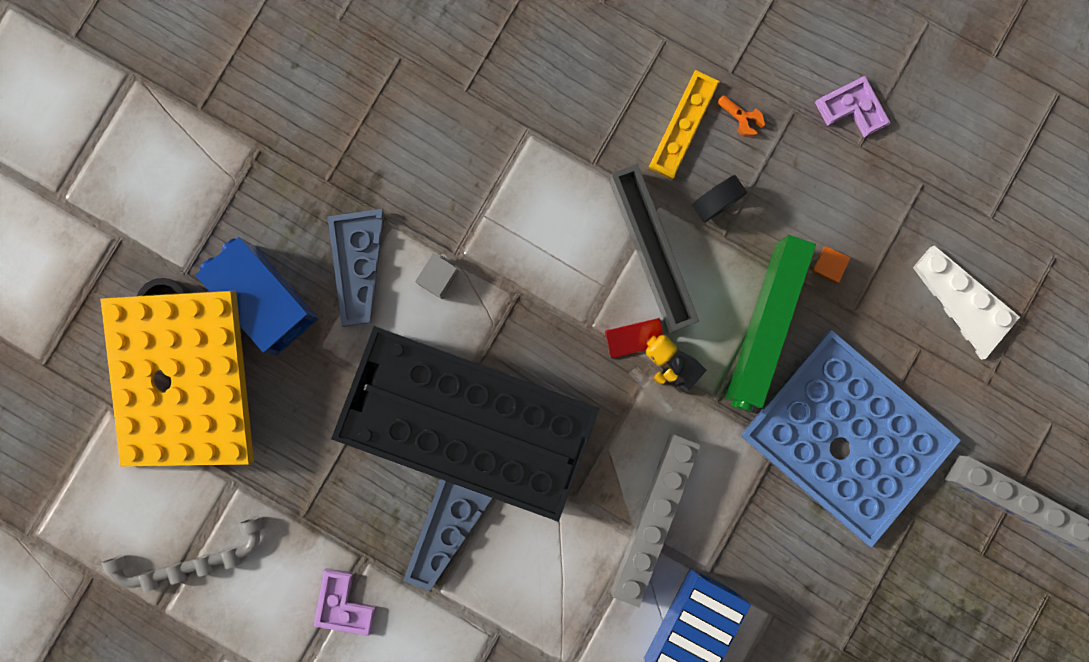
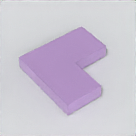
[815,76,891,138]
[314,568,376,636]

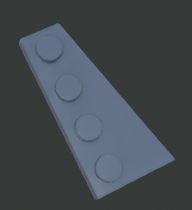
[328,209,384,327]
[403,480,492,591]

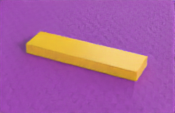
[648,70,720,180]

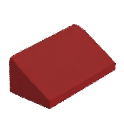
[604,318,663,359]

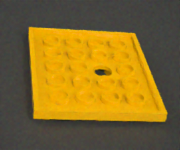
[100,290,254,466]

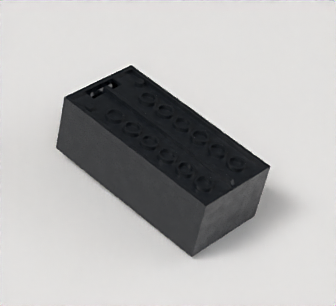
[331,326,600,522]

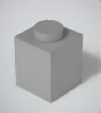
[415,253,459,299]

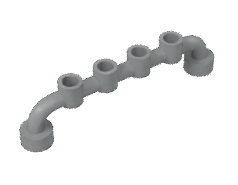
[101,516,264,592]

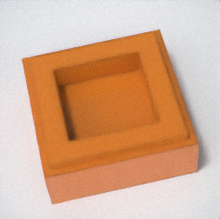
[812,246,851,284]

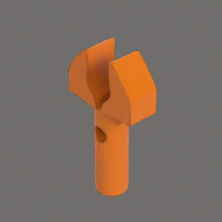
[718,95,765,137]

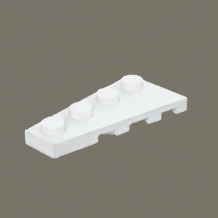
[913,246,1020,360]

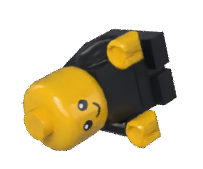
[646,335,707,393]

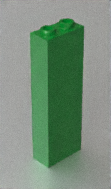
[725,235,816,411]

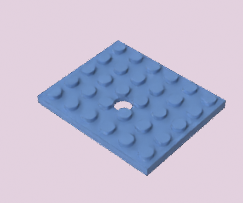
[740,330,961,548]

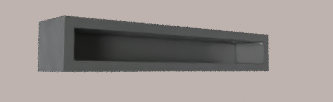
[609,164,699,334]

